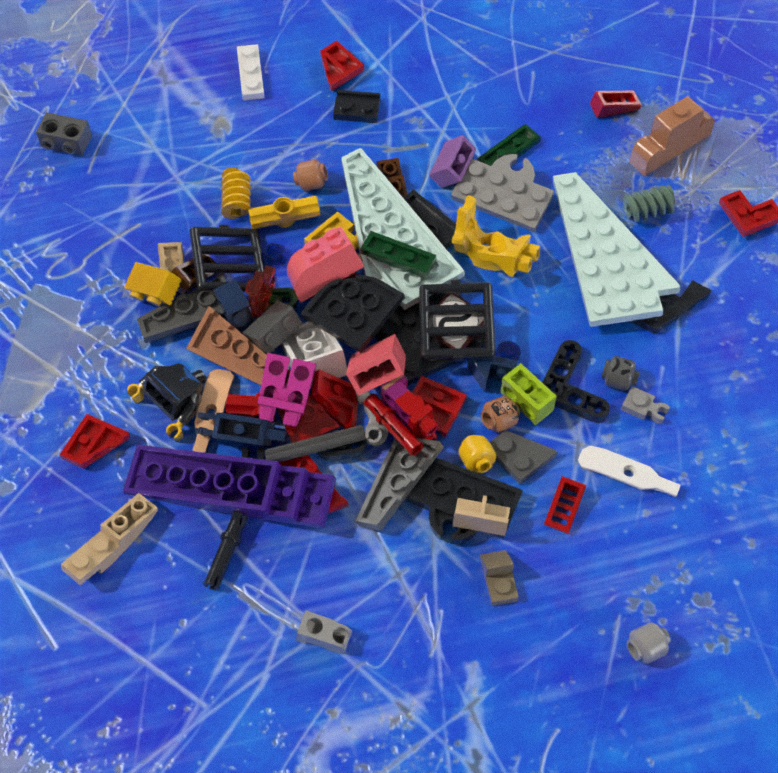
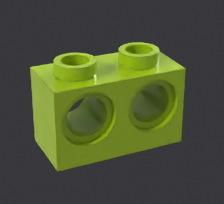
[501,363,557,425]

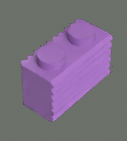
[429,135,476,188]

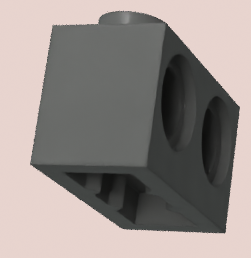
[36,112,92,156]

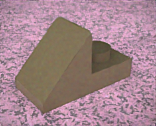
[480,550,519,606]

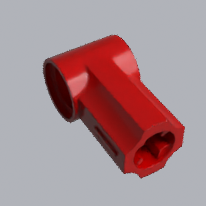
[226,392,276,423]

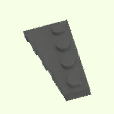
[355,438,444,531]

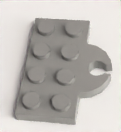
[451,154,554,233]

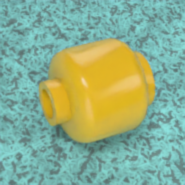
[458,435,496,473]

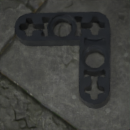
[542,340,610,423]

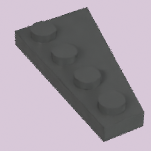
[137,273,226,343]

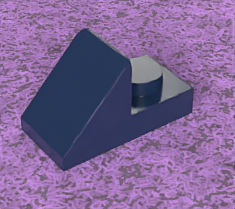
[213,280,255,332]
[467,356,518,392]

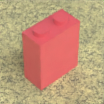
[346,334,406,395]

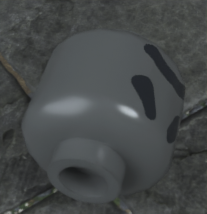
[601,356,640,391]

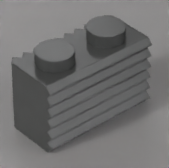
[243,300,302,354]

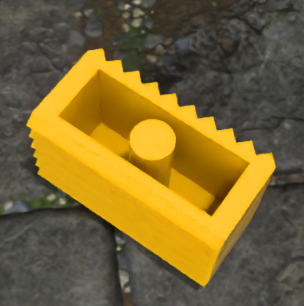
[124,262,182,306]

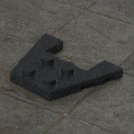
[631,280,712,334]

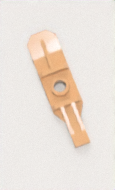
[193,369,234,453]

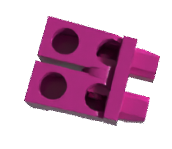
[258,353,316,427]

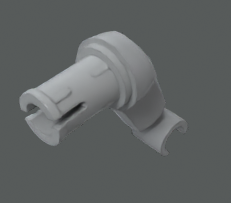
[356,391,388,446]

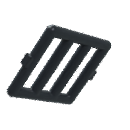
[189,225,268,292]
[419,280,496,362]

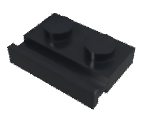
[333,90,381,123]

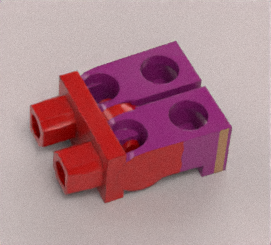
[381,375,438,441]

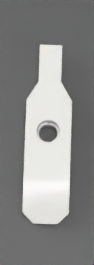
[578,446,681,497]

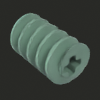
[623,185,675,222]

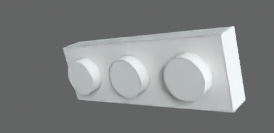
[237,44,265,101]

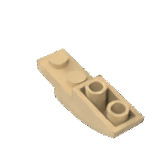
[61,493,158,586]

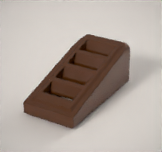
[172,254,218,294]

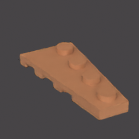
[186,306,267,386]

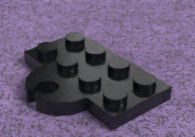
[406,458,523,544]

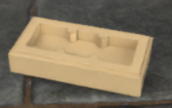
[158,242,184,272]

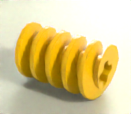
[221,168,251,219]

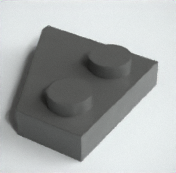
[490,430,557,485]

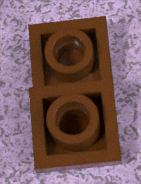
[376,158,408,198]

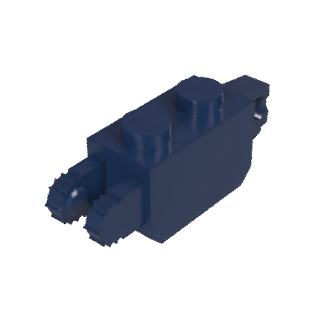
[195,412,287,447]

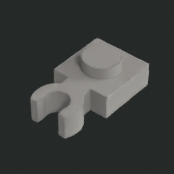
[621,386,670,424]

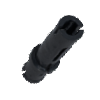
[203,511,249,591]

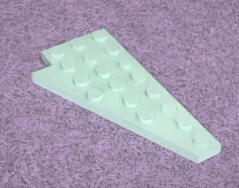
[341,148,465,310]
[553,172,680,327]

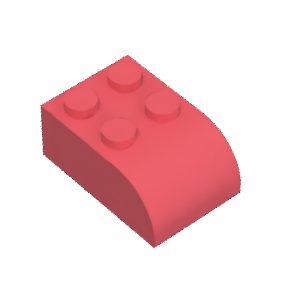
[287,226,364,302]

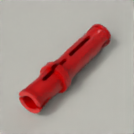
[364,393,423,456]

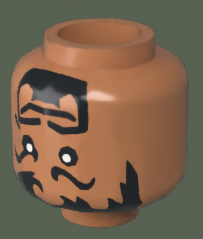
[481,396,520,432]

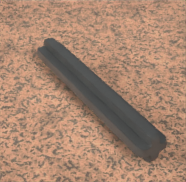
[265,425,365,462]

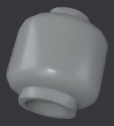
[627,622,671,664]

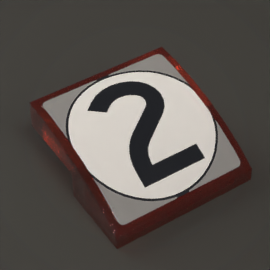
[429,293,484,348]

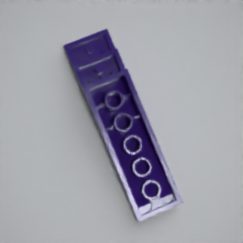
[123,445,336,528]

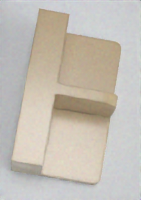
[453,495,510,536]

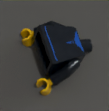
[127,363,206,442]

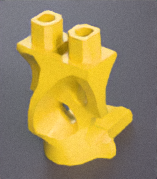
[452,195,540,277]

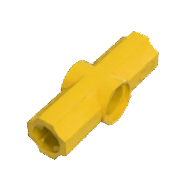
[248,196,320,229]

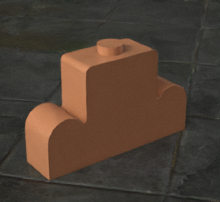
[629,96,715,176]

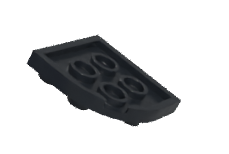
[301,275,405,353]

